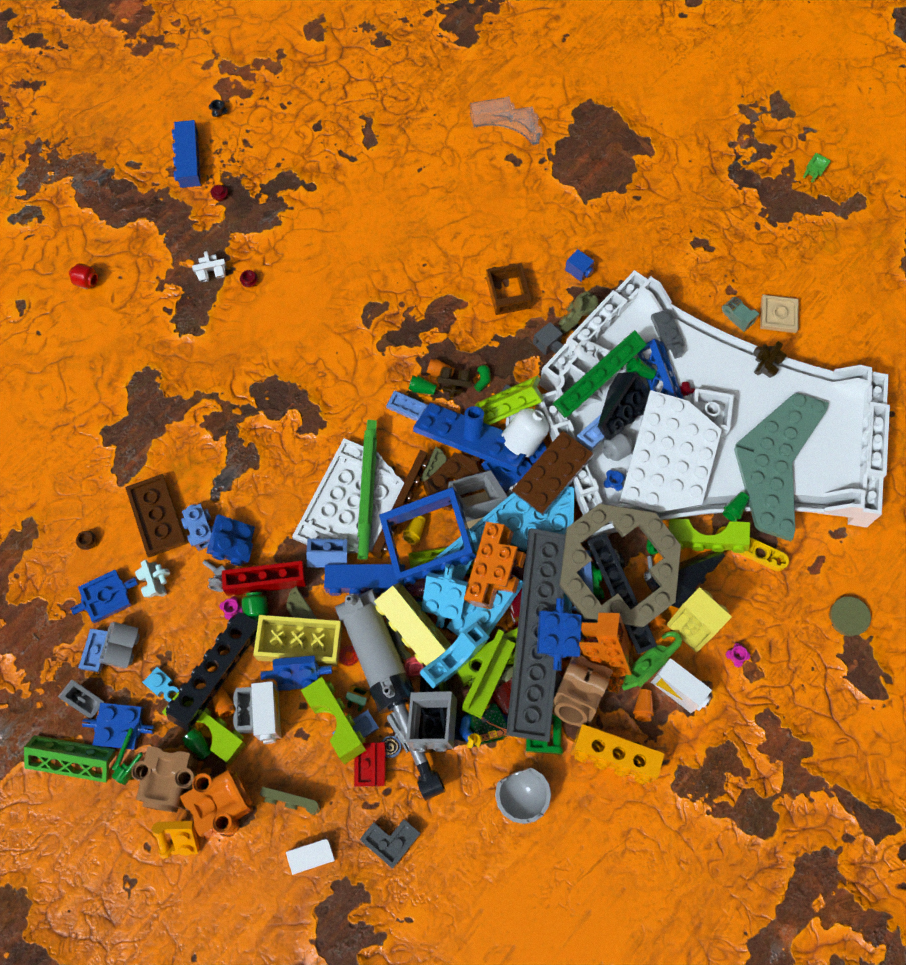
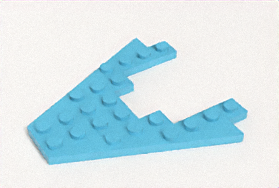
[432,486,574,614]

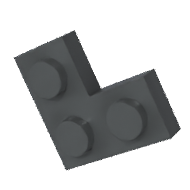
[360,819,421,869]

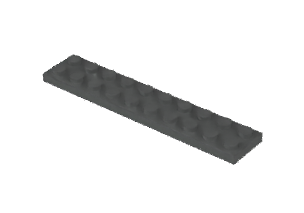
[506,528,565,742]

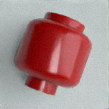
[69,263,98,289]

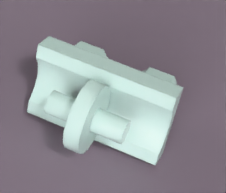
[135,560,170,598]

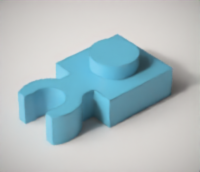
[142,667,179,702]

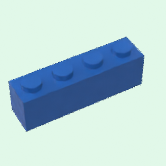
[172,120,201,188]
[324,564,405,596]

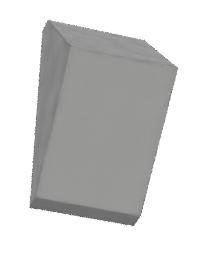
[58,679,104,719]

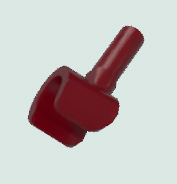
[679,382,695,396]

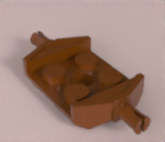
[423,452,481,511]

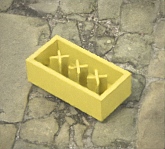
[374,583,451,666]
[666,587,732,653]
[253,615,343,667]

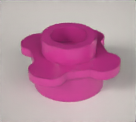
[219,596,242,620]
[726,643,750,668]

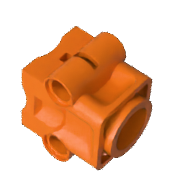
[180,769,254,838]

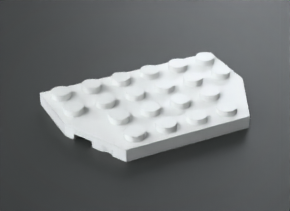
[619,390,722,513]
[292,438,404,553]

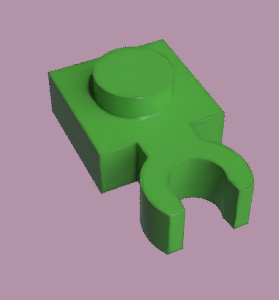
[803,153,831,183]

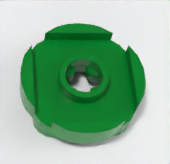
[591,562,604,601]

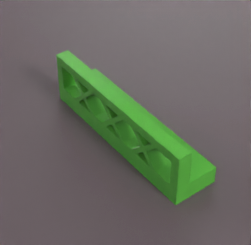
[24,735,115,783]

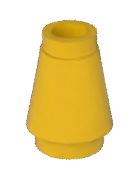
[402,516,426,545]

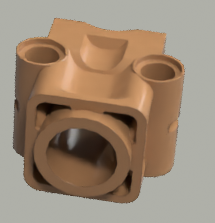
[552,655,613,727]
[132,746,199,813]

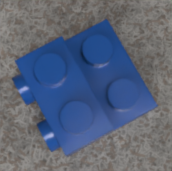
[206,515,255,566]

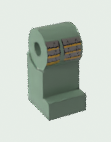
[722,297,760,332]

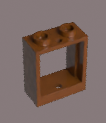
[486,263,532,315]

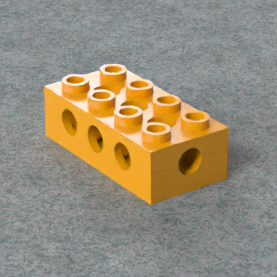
[570,724,665,785]

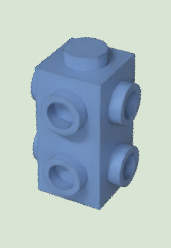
[181,504,214,551]

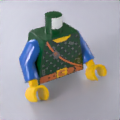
[459,703,517,749]

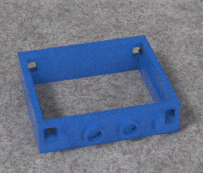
[379,487,477,585]

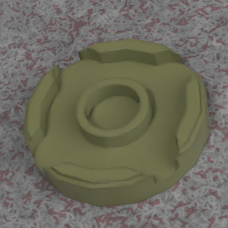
[829,597,871,637]

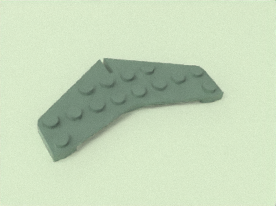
[734,393,829,542]

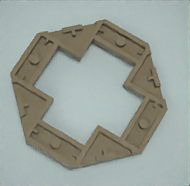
[559,504,681,628]

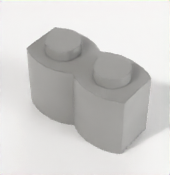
[99,622,140,669]
[233,687,254,734]

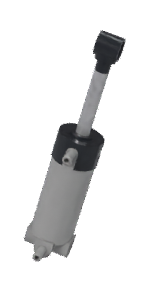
[335,589,446,801]

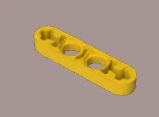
[715,526,789,571]

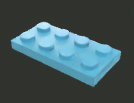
[447,574,523,636]

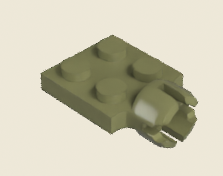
[558,291,598,335]

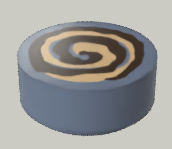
[382,736,401,758]

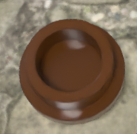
[76,531,97,550]

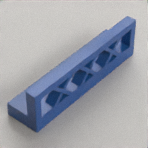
[637,338,684,399]

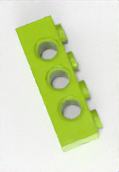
[457,627,518,687]

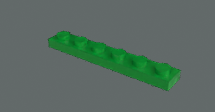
[552,330,647,418]

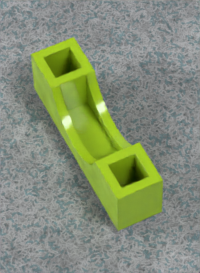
[669,519,750,553]
[301,677,366,764]
[162,693,246,765]

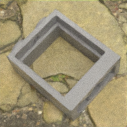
[448,470,507,522]
[406,692,457,752]

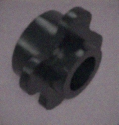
[209,100,228,117]

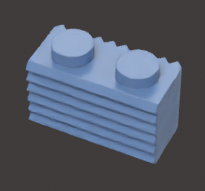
[307,538,347,568]

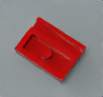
[354,742,386,787]

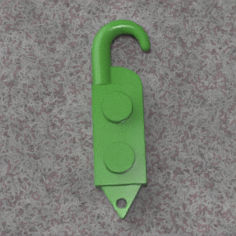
[622,631,682,690]

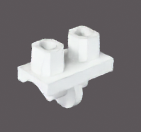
[192,251,227,283]

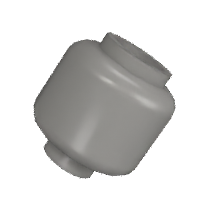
[602,433,633,461]

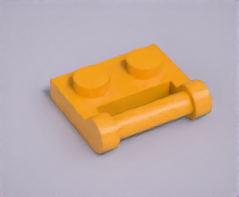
[152,821,199,859]

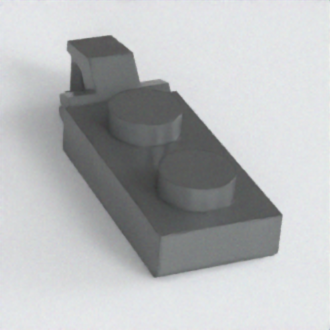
[651,309,684,359]

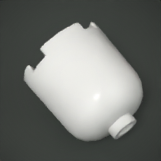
[501,408,549,457]

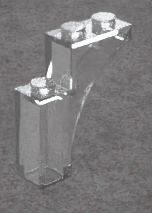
[470,97,542,145]

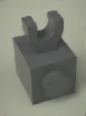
[533,322,564,355]

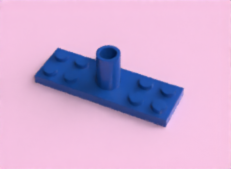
[413,402,526,472]

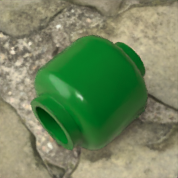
[242,592,268,621]

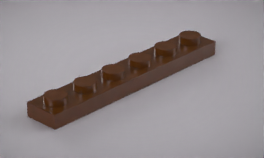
[372,450,429,559]

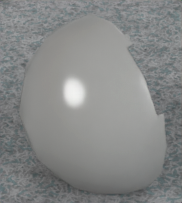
[495,767,551,824]

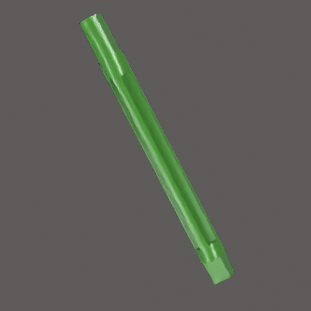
[357,419,377,560]

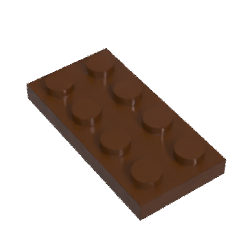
[512,430,594,516]
[125,474,186,558]

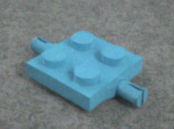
[421,564,468,628]

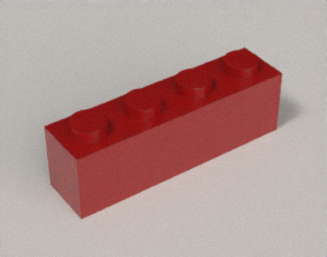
[221,561,306,596]

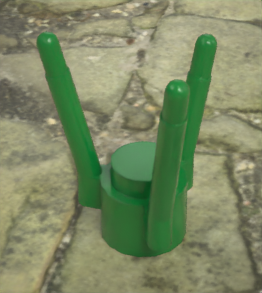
[112,728,144,785]

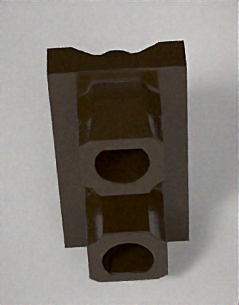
[753,341,787,378]
[436,367,471,398]

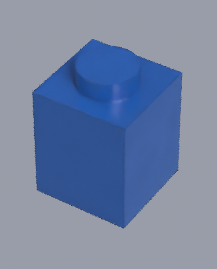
[565,249,594,282]

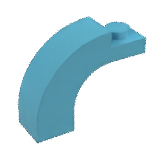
[420,622,490,689]

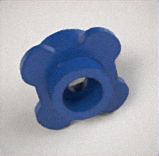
[603,470,625,491]

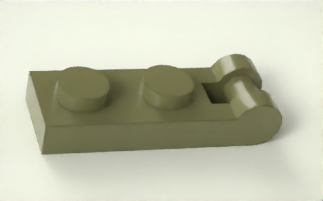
[260,787,321,815]

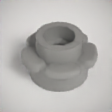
[208,575,223,592]

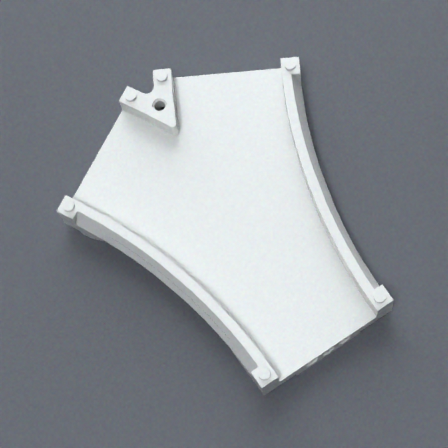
[535,270,890,540]

